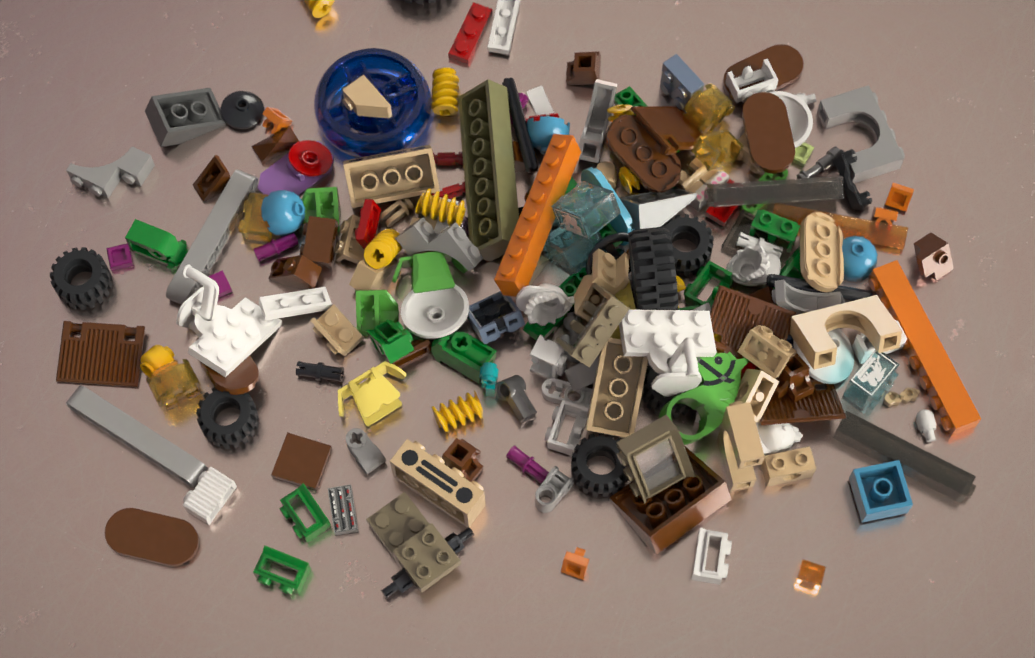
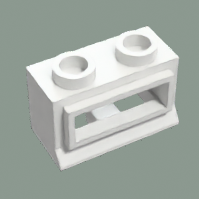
[725,59,778,103]
[530,335,567,379]
[544,400,589,457]
[691,528,732,585]

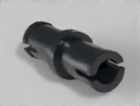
[296,361,344,382]

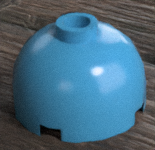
[527,116,570,155]
[261,190,305,235]
[842,236,878,282]

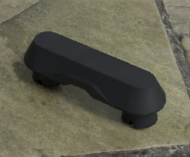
[834,149,872,210]

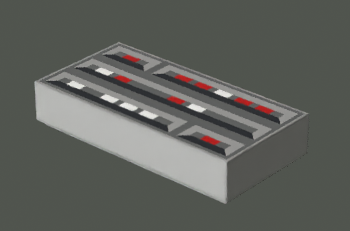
[328,484,359,536]

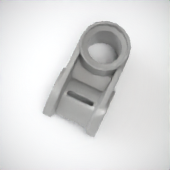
[346,428,386,475]
[535,466,575,513]

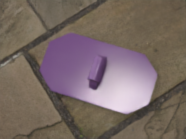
[258,142,334,197]

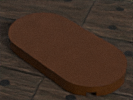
[723,44,804,103]
[742,92,795,174]
[606,115,681,192]
[196,337,259,395]
[105,508,199,567]

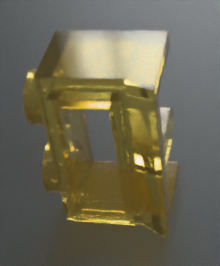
[692,129,744,171]

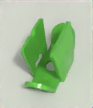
[392,251,468,293]

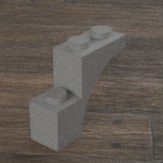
[579,79,618,163]
[66,146,155,198]
[396,217,483,271]
[772,280,845,315]

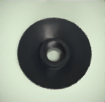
[221,91,264,129]

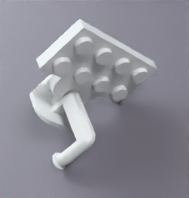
[176,265,282,377]
[619,310,717,397]

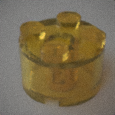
[683,83,735,134]
[146,359,201,410]

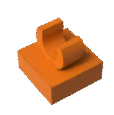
[263,107,293,134]
[885,182,914,211]
[872,206,898,230]
[561,547,590,580]

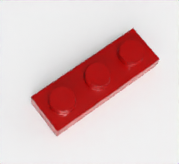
[448,2,493,64]

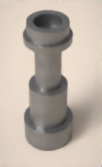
[797,147,840,186]

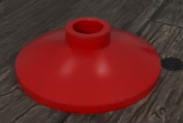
[288,140,333,176]

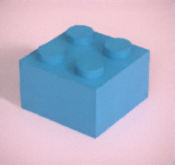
[849,460,913,522]

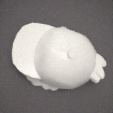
[726,245,781,287]
[516,283,575,326]
[756,422,803,456]

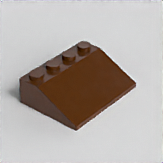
[609,445,732,554]

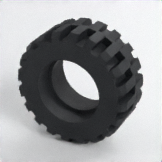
[628,226,678,310]

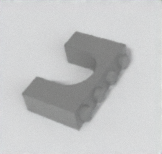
[817,85,905,183]

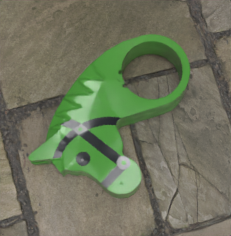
[659,352,749,445]

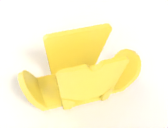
[338,361,406,426]

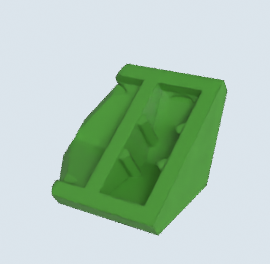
[301,187,341,232]
[355,290,399,336]

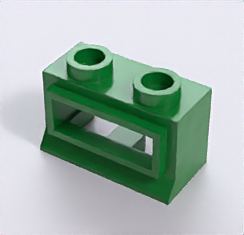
[749,209,800,253]
[684,261,733,307]
[366,319,414,364]
[279,483,331,543]
[253,545,311,595]

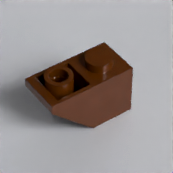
[268,255,322,290]

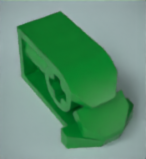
[125,219,188,272]
[431,332,497,383]

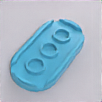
[581,167,635,246]

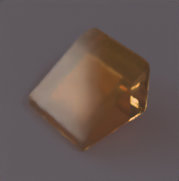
[796,559,826,590]

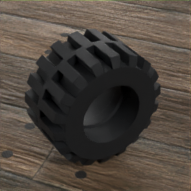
[662,214,714,277]
[50,247,112,310]
[642,366,692,418]
[196,387,259,449]
[571,433,628,497]

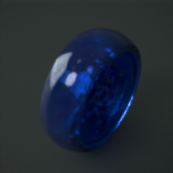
[314,48,432,158]

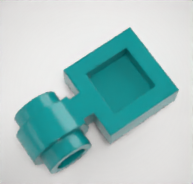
[479,362,499,397]

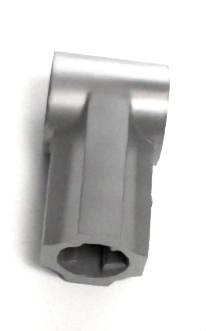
[495,375,537,423]

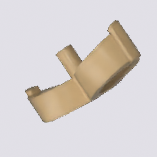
[883,387,920,407]

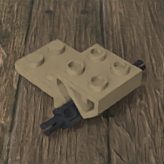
[366,492,474,599]

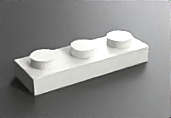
[488,0,520,55]
[259,287,332,321]

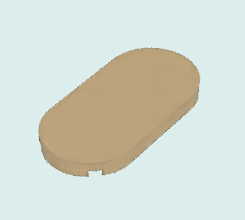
[800,212,844,292]

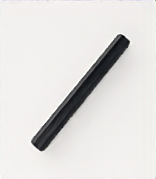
[502,77,539,173]
[766,274,873,301]

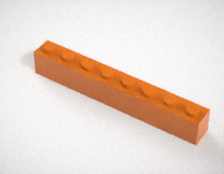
[494,134,581,297]
[868,260,981,436]

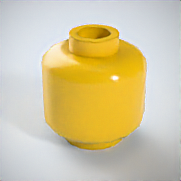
[140,345,175,379]

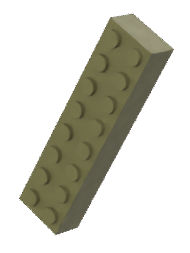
[458,79,519,261]

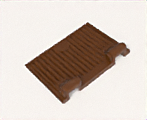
[630,106,713,155]
[710,285,796,364]
[56,321,145,387]
[760,377,846,425]

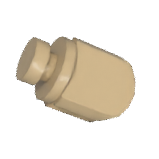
[596,161,617,189]
[380,198,414,227]

